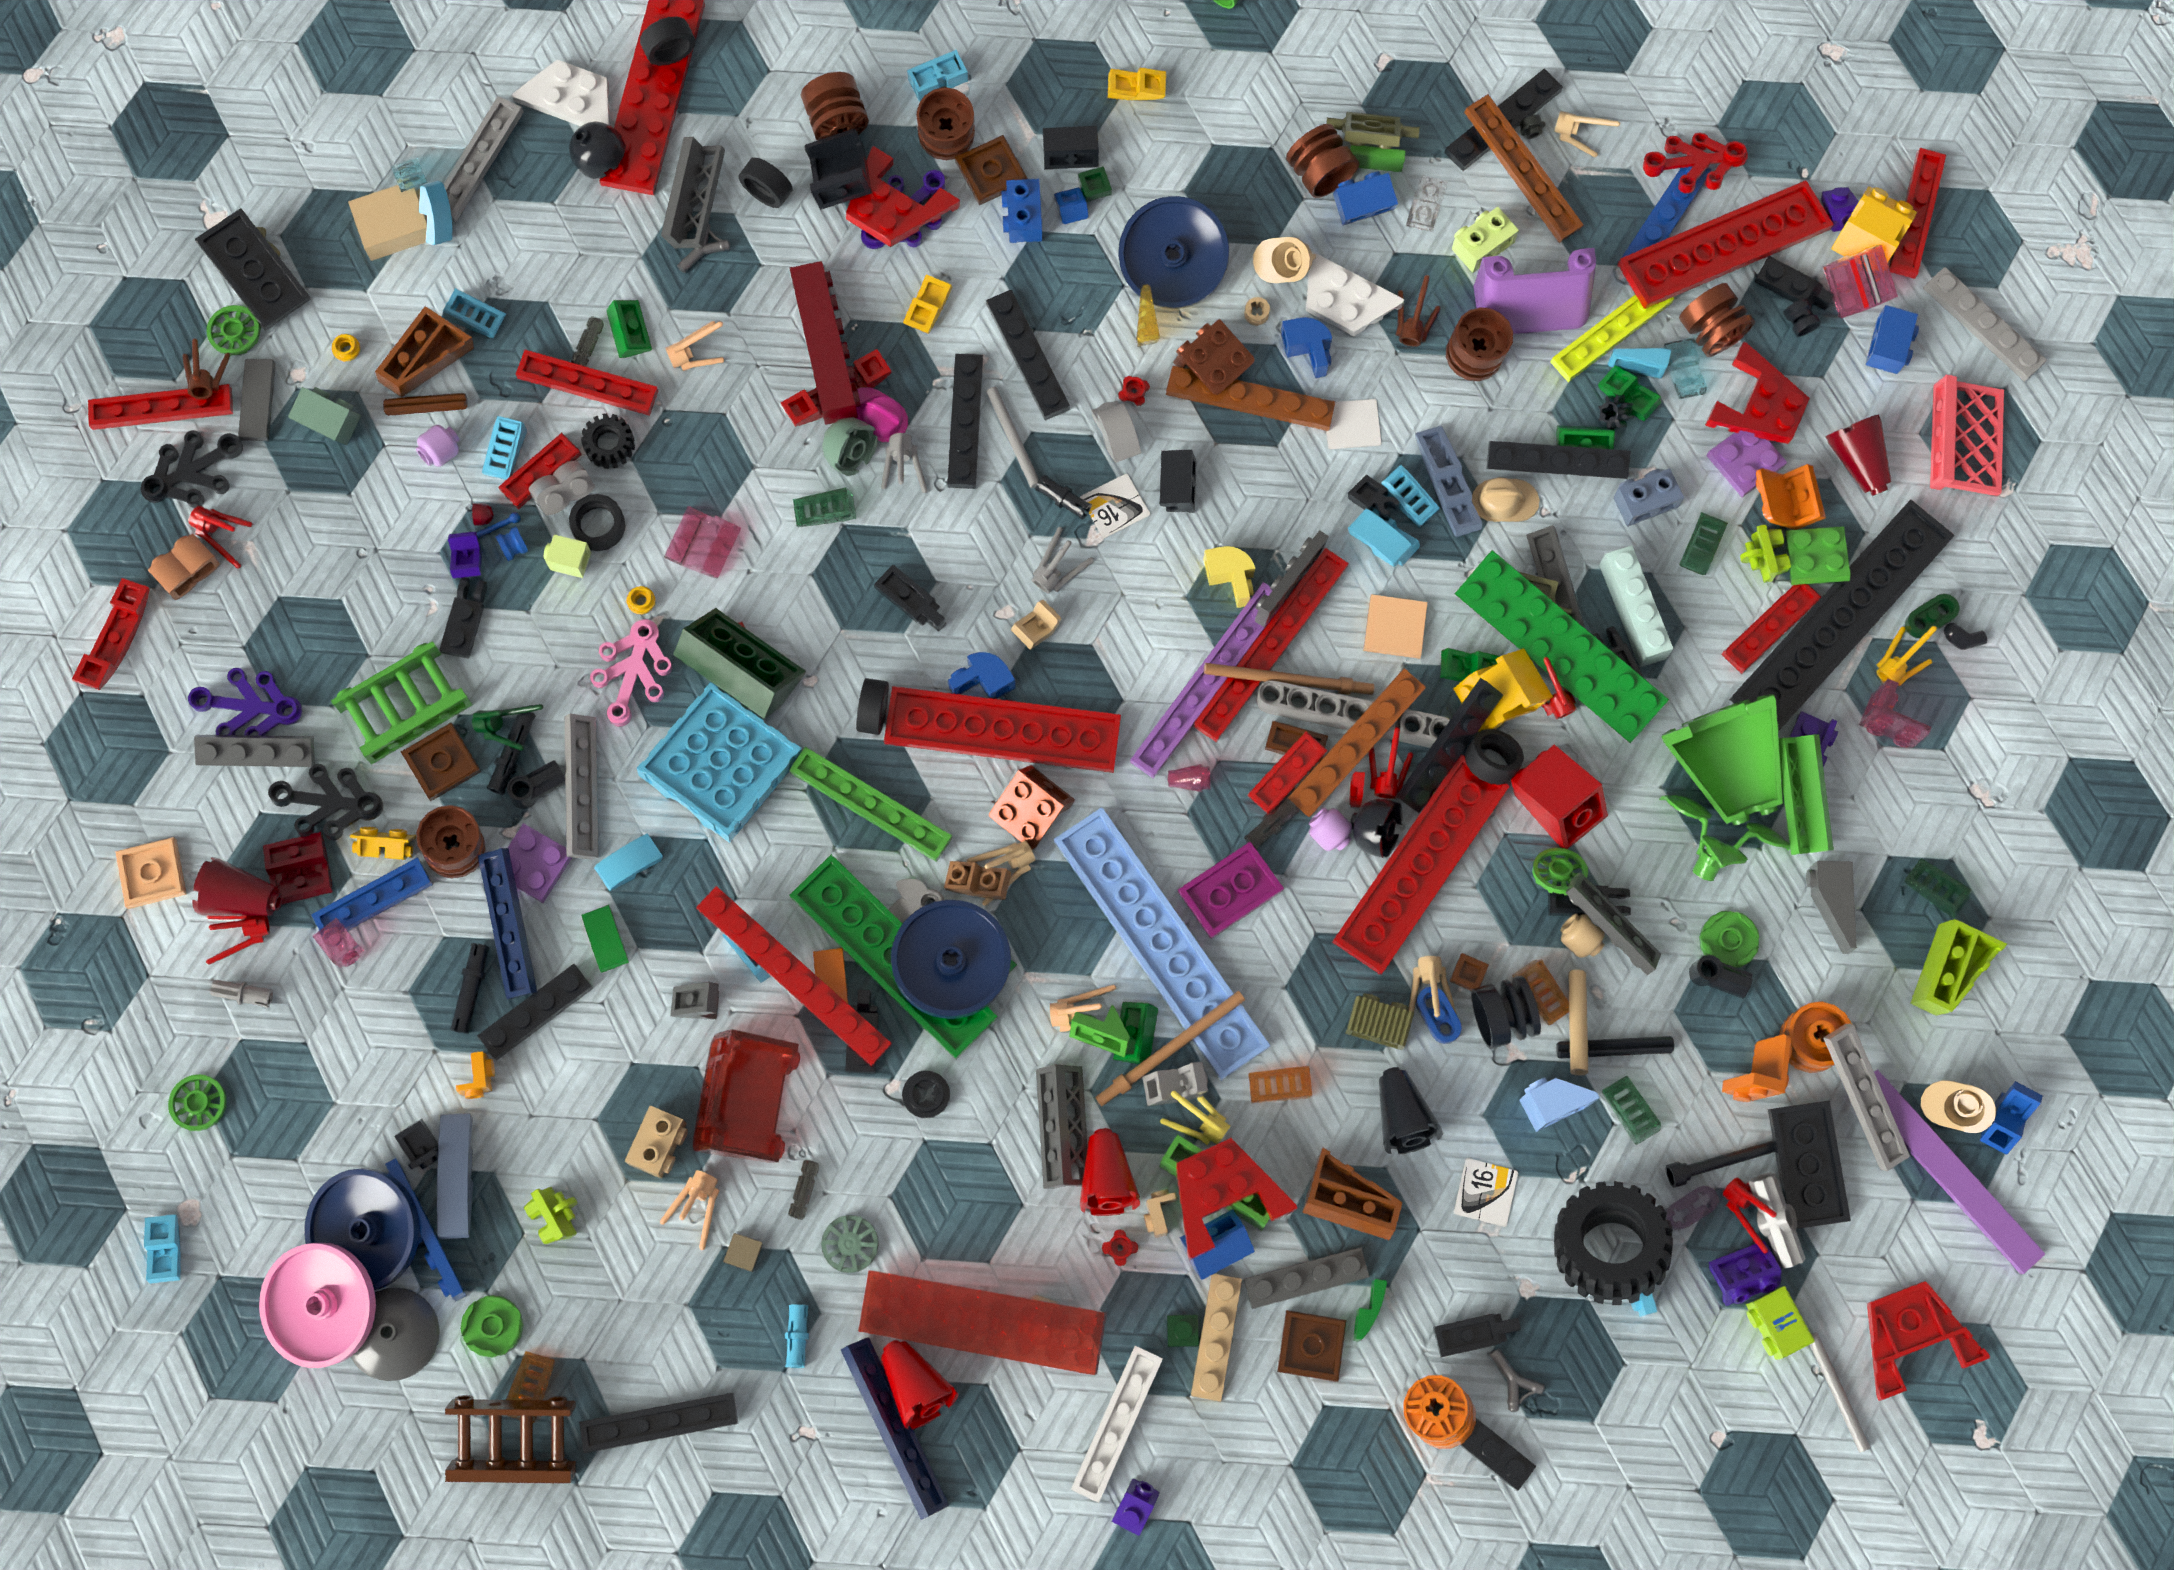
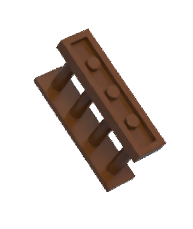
[445,1395,576,1483]

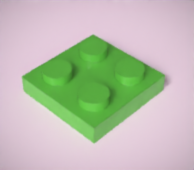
[1785,527,1850,585]

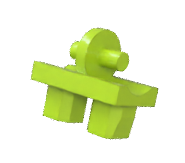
[1740,525,1791,583]
[524,1187,578,1244]

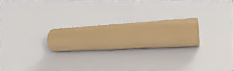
[1568,970,1588,1075]

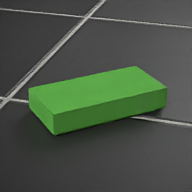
[1350,145,1406,172]

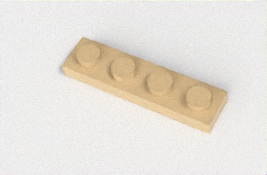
[1191,1274,1242,1402]

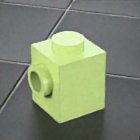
[544,535,591,578]

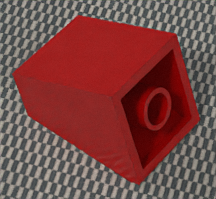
[1511,744,1608,849]

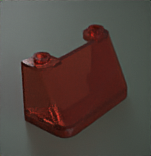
[693,1029,800,1163]

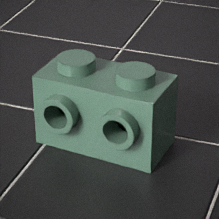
[288,387,361,445]

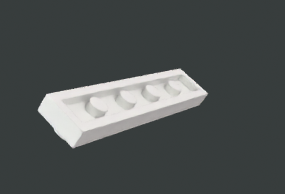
[1071,1346,1163,1503]

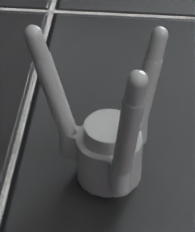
[881,433,927,493]
[1032,527,1093,594]

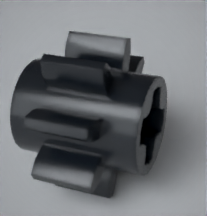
[1598,395,1634,429]

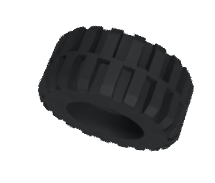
[1554,1181,1673,1305]

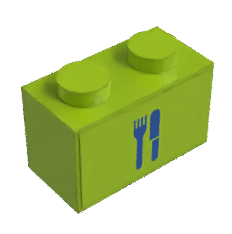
[1746,1286,1815,1360]

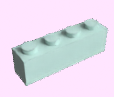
[1599,545,1673,667]

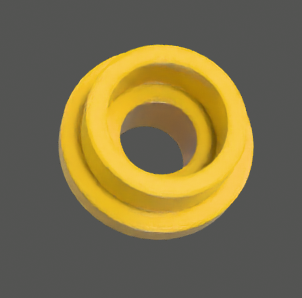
[332,334,361,362]
[626,586,656,615]

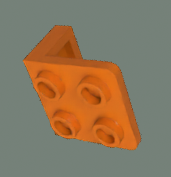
[1756,464,1826,530]
[1722,1034,1792,1102]

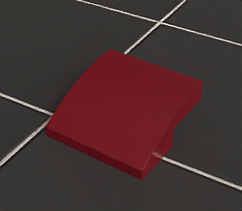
[263,832,333,905]

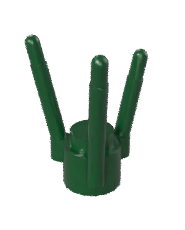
[472,704,544,751]

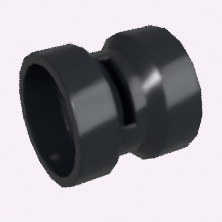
[1783,298,1821,337]

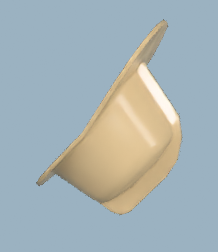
[1253,237,1316,283]
[1472,477,1540,522]
[1921,1080,1996,1133]

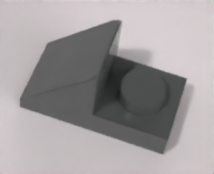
[670,982,719,1020]

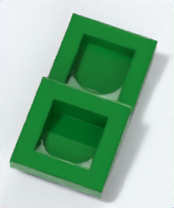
[1598,365,1662,422]
[1440,648,1500,682]
[581,905,629,973]
[1353,1279,1387,1342]

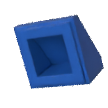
[1054,187,1089,224]

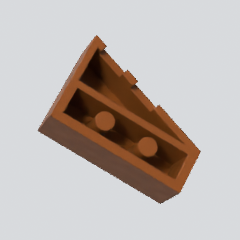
[375,306,474,397]
[1302,1147,1403,1240]

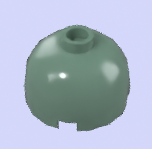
[822,417,878,476]

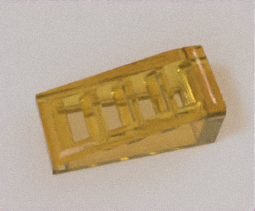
[1136,284,1160,347]

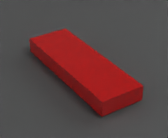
[498,432,582,510]
[1247,731,1328,815]

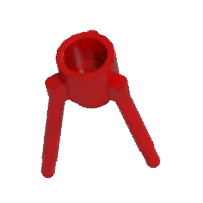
[189,505,253,569]
[1542,657,1577,720]
[1368,727,1413,799]
[206,916,270,965]
[1723,1177,1777,1254]

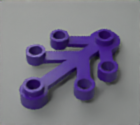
[861,170,945,249]
[188,668,303,736]

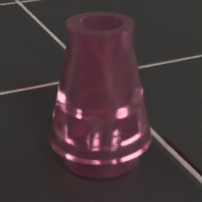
[1168,764,1211,792]

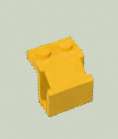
[1831,186,1917,276]
[1453,648,1553,732]

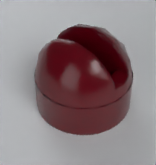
[472,503,494,526]

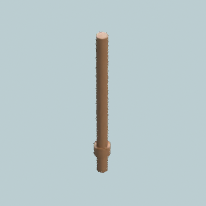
[1204,663,1374,695]
[1095,991,1246,1106]

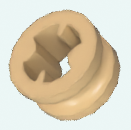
[1244,297,1270,326]

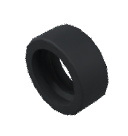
[640,16,695,66]
[738,157,793,208]
[569,494,626,551]
[856,678,889,735]
[1465,729,1524,785]

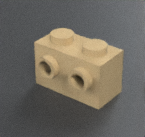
[625,1106,688,1179]

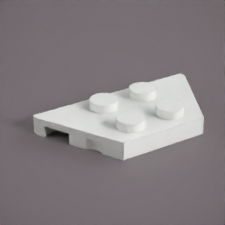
[512,60,610,126]
[1306,251,1404,336]

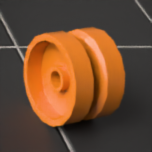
[1779,1001,1852,1073]

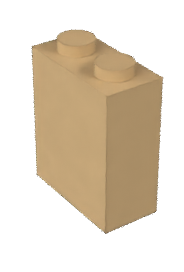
[348,180,427,261]

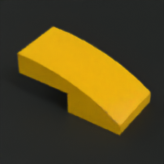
[1108,67,1166,100]
[903,274,952,334]

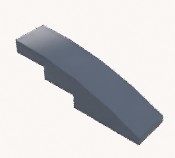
[1415,425,1482,537]
[437,1113,473,1239]

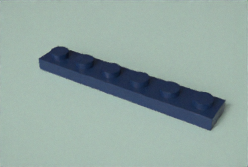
[841,1337,949,1520]

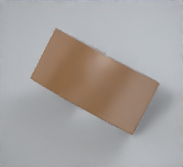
[944,861,1011,900]

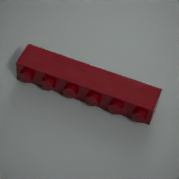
[790,261,861,425]

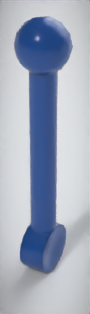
[476,512,521,538]

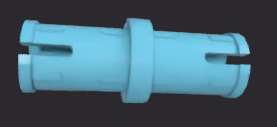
[785,1304,809,1368]

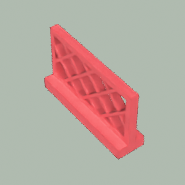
[1930,375,2004,496]

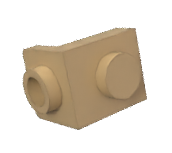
[1011,600,1061,650]
[1144,1189,1177,1238]

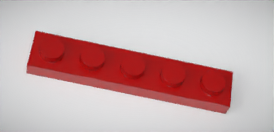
[1888,148,1946,279]
[516,350,659,416]
[88,384,233,430]

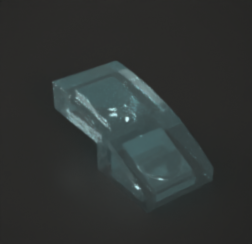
[391,157,428,192]
[1664,338,1707,399]

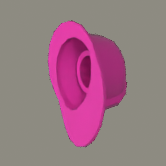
[856,387,908,442]

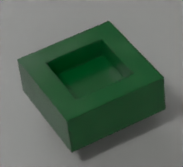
[1078,166,1112,202]
[1167,1315,1199,1347]

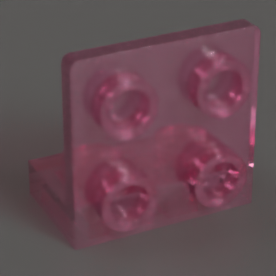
[1859,679,1932,748]

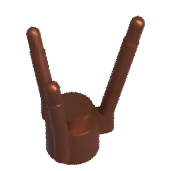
[1396,275,1441,347]
[182,338,230,399]

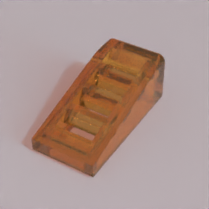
[1512,959,1569,1025]
[1248,1066,1312,1104]
[506,1351,555,1423]

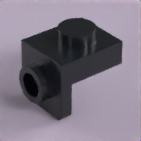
[394,1118,438,1170]

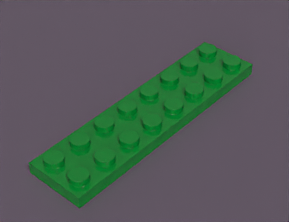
[1454,550,1669,743]
[789,854,998,1060]

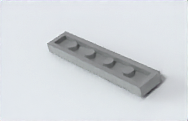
[444,96,524,223]
[1923,267,2047,382]
[564,713,598,860]
[1823,1024,1910,1171]

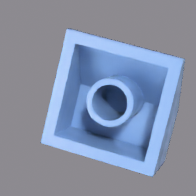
[1520,1077,1600,1132]

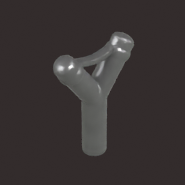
[677,224,730,273]
[1489,1348,1545,1412]

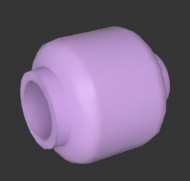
[416,425,460,467]
[1309,808,1352,851]

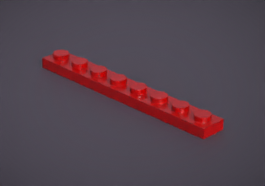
[1193,548,1349,743]
[696,886,892,1067]

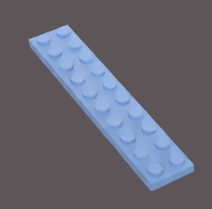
[1054,807,1270,1081]

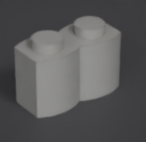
[528,461,595,515]

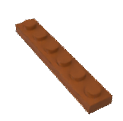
[1464,94,1584,243]
[1166,366,1335,431]
[1288,668,1426,817]

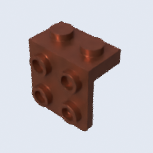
[1173,318,1255,395]

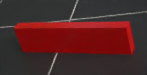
[1721,584,1821,674]

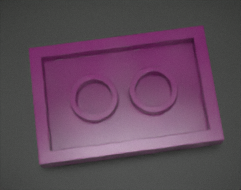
[1178,842,1284,939]

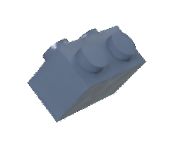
[1613,468,1684,527]

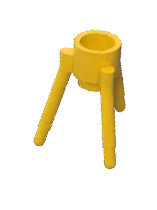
[1876,626,1937,687]

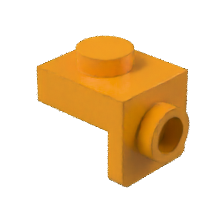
[456,1051,495,1099]

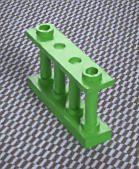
[331,641,472,765]

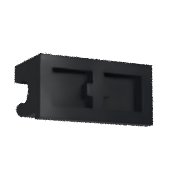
[1043,126,1099,170]
[1159,450,1196,513]

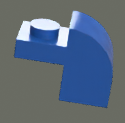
[1281,317,1333,378]
[948,652,1016,699]
[1980,1081,2043,1155]

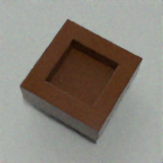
[1449,953,1489,991]

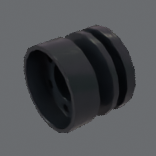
[1471,975,1541,1049]

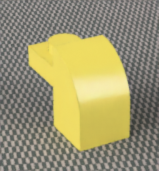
[1203,546,1255,608]

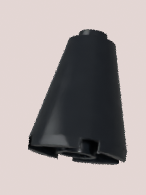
[1379,1067,1443,1154]

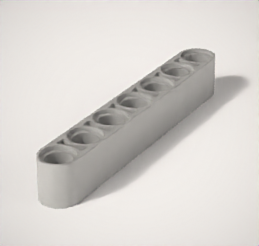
[1257,680,1450,748]

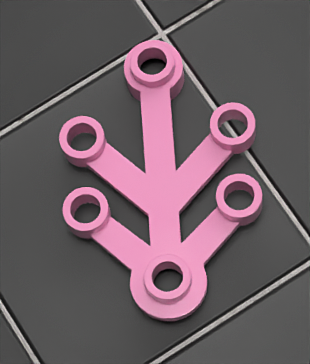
[590,619,672,727]

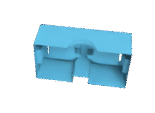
[907,50,968,102]

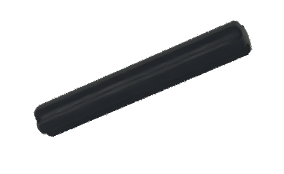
[1556,1036,1674,1059]

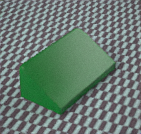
[606,300,652,358]
[1556,425,1615,450]
[1113,1002,1158,1064]

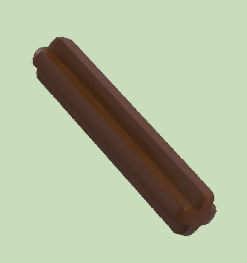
[383,393,468,416]

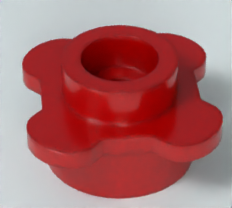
[1118,376,1150,406]
[1102,1229,1138,1266]

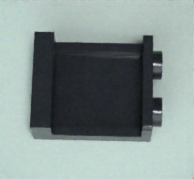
[804,129,872,210]

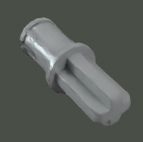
[210,980,273,1008]

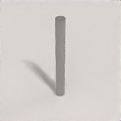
[987,387,1041,489]
[1810,1332,1871,1453]

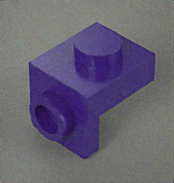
[1821,187,1859,232]
[448,532,482,578]
[1111,1478,1160,1536]

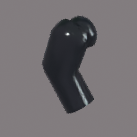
[1943,623,1987,650]

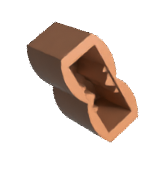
[148,534,220,600]

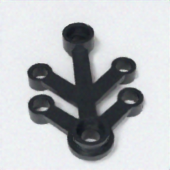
[141,430,243,508]
[268,764,384,840]

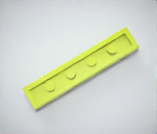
[1551,294,1674,382]

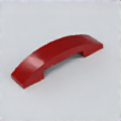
[780,349,892,427]
[72,578,150,690]

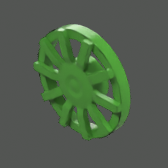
[206,305,261,356]
[1532,848,1588,895]
[168,1074,226,1131]

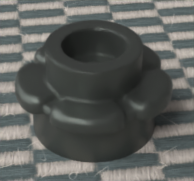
[1519,115,1546,139]

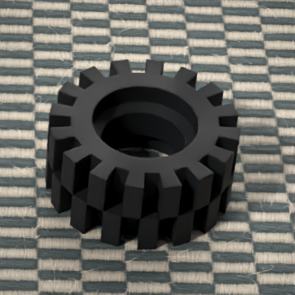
[581,413,635,469]

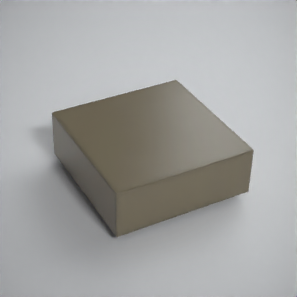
[723,1233,763,1272]

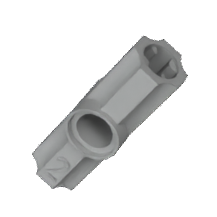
[1748,1172,1806,1268]

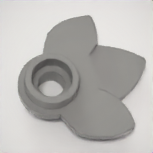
[888,879,944,923]

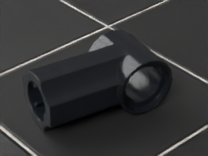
[507,760,565,809]
[1689,955,1753,999]

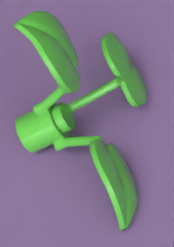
[1659,795,1790,881]

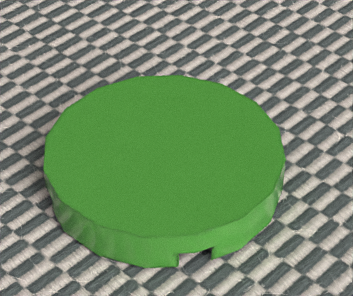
[1699,911,1759,969]
[460,1295,524,1358]

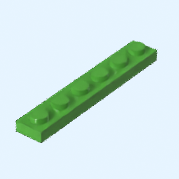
[789,747,952,862]

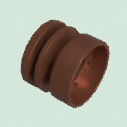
[800,71,869,140]
[916,87,975,161]
[1286,124,1359,198]
[1679,283,1755,357]
[1446,307,1513,381]
[416,805,486,879]

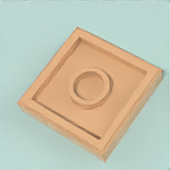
[1363,594,1427,659]
[115,837,187,909]

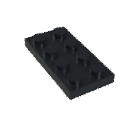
[195,208,311,331]
[1768,1101,1851,1229]

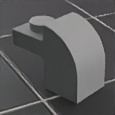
[1091,401,1141,463]
[1142,1062,1208,1106]

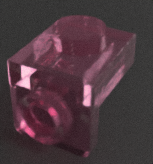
[312,918,364,968]

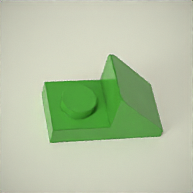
[1069,1005,1130,1057]

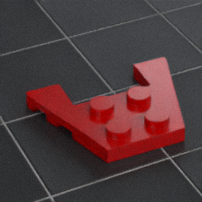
[846,146,960,247]
[1705,341,1810,444]
[1176,1138,1298,1260]
[1867,1281,1990,1401]

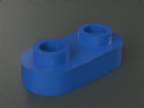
[1416,987,1462,1044]

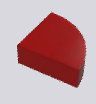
[1349,772,1365,808]

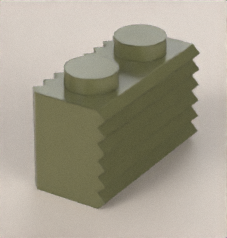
[1345,993,1414,1050]

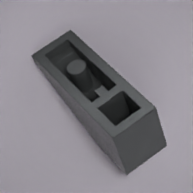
[1806,861,1857,954]

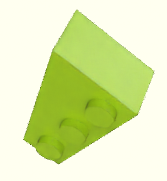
[1910,919,2007,1016]

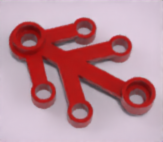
[1643,132,1748,193]

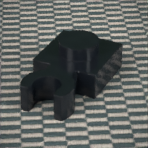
[1348,474,1400,521]

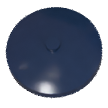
[1118,196,1229,309]
[891,900,1011,1019]
[304,1168,420,1290]

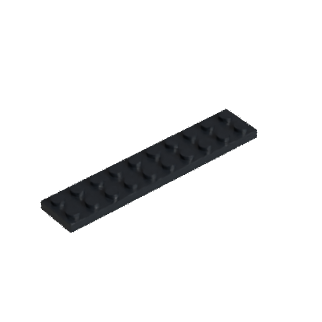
[1729,499,1955,732]

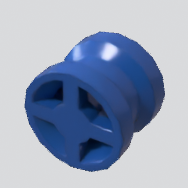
[495,527,529,561]

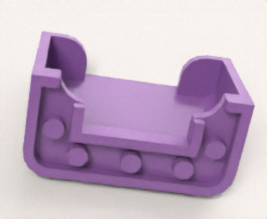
[1473,248,1596,334]

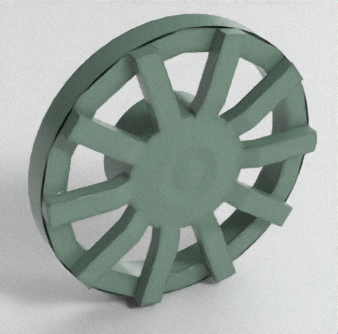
[821,1215,879,1273]

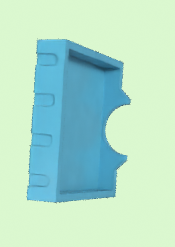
[637,682,802,843]

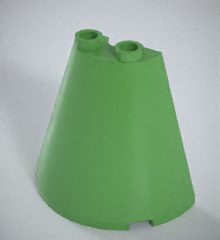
[1661,694,1783,825]

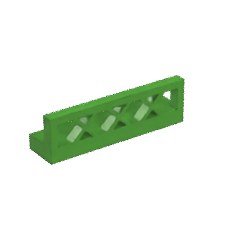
[1778,734,1834,855]

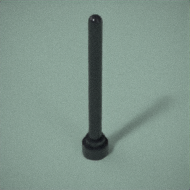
[1666,1140,1775,1188]

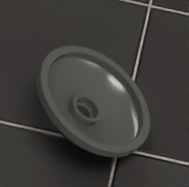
[351,1288,440,1381]

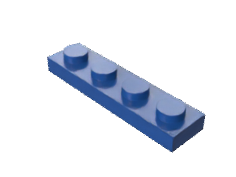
[311,857,433,942]

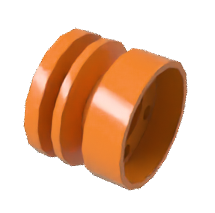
[1403,1375,1476,1449]

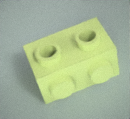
[1452,207,1519,273]

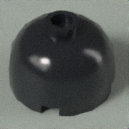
[569,121,626,179]
[1350,798,1403,858]

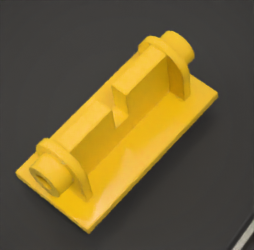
[350,827,416,860]

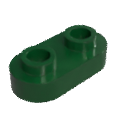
[1905,594,1960,639]

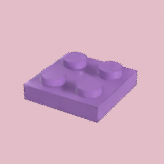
[1706,430,1787,497]
[508,823,572,903]

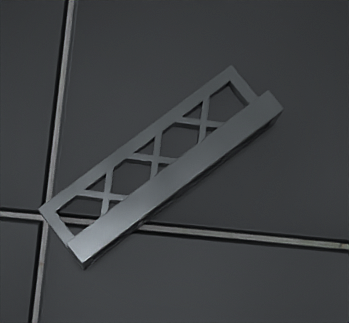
[661,137,725,249]
[1036,1064,1088,1189]

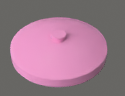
[259,1243,376,1368]

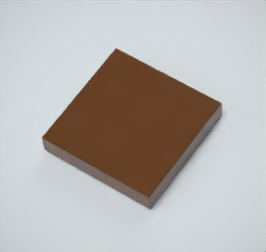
[955,135,1028,206]
[401,722,482,801]
[1277,1310,1347,1382]

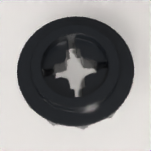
[902,1071,950,1119]

